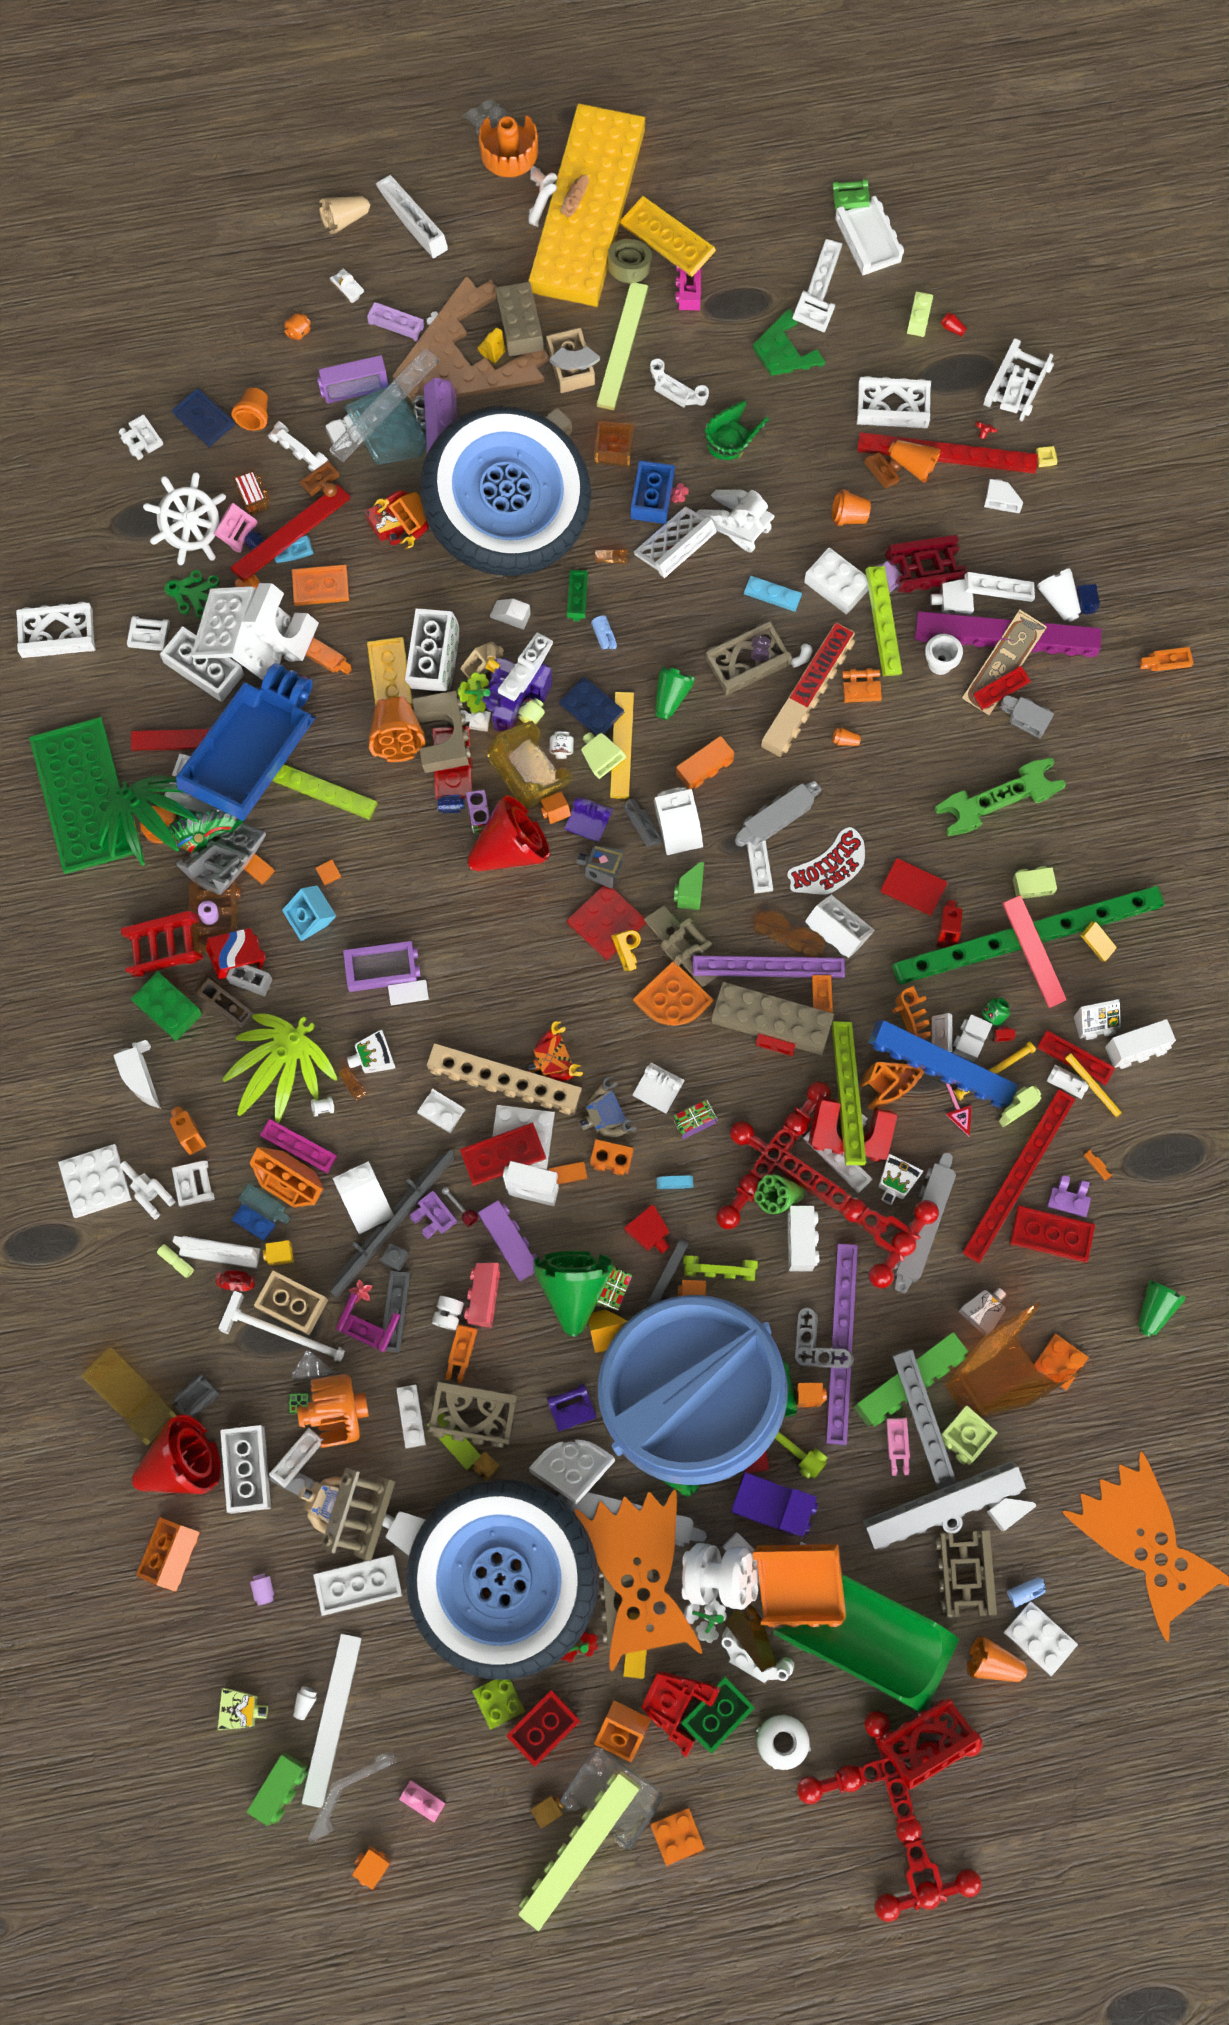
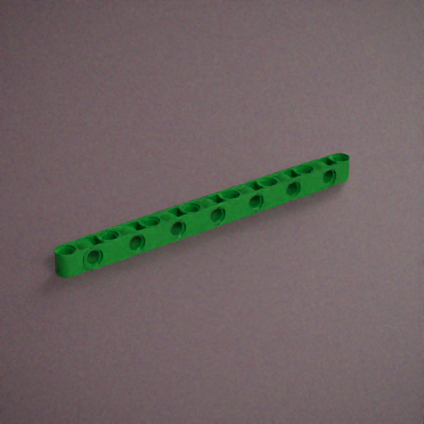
[892,886,1165,985]

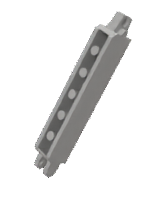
[894,1153,956,1294]
[558,1492,707,1547]

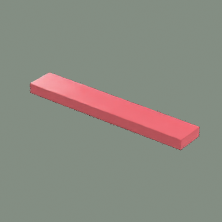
[1002,895,1067,1008]

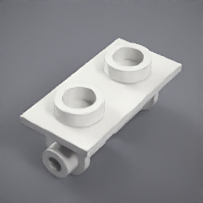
[1047,1065,1089,1099]

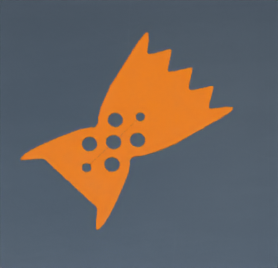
[1063,1452,1229,1642]
[575,1489,702,1672]

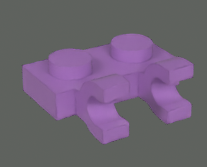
[1047,1175,1091,1217]
[410,1191,457,1239]

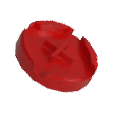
[215,1270,256,1291]

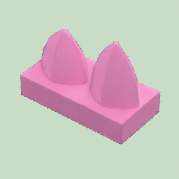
[399,1780,446,1822]

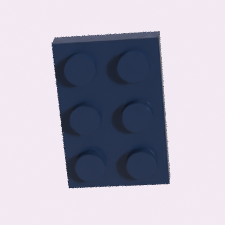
[171,388,235,448]
[559,677,625,736]

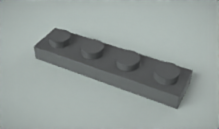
[383,1271,411,1353]

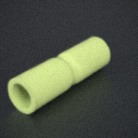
[157,1244,194,1278]

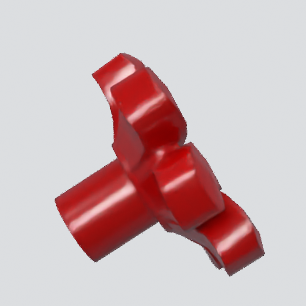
[975,421,997,439]

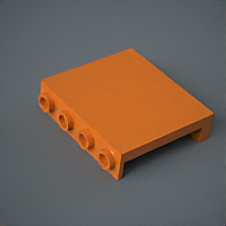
[753,1544,846,1627]

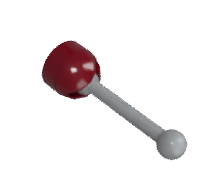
[442,1187,479,1227]

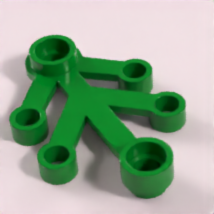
[164,570,220,620]

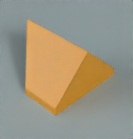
[588,1310,628,1353]

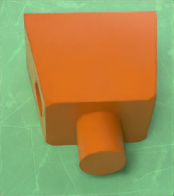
[169,1107,207,1155]

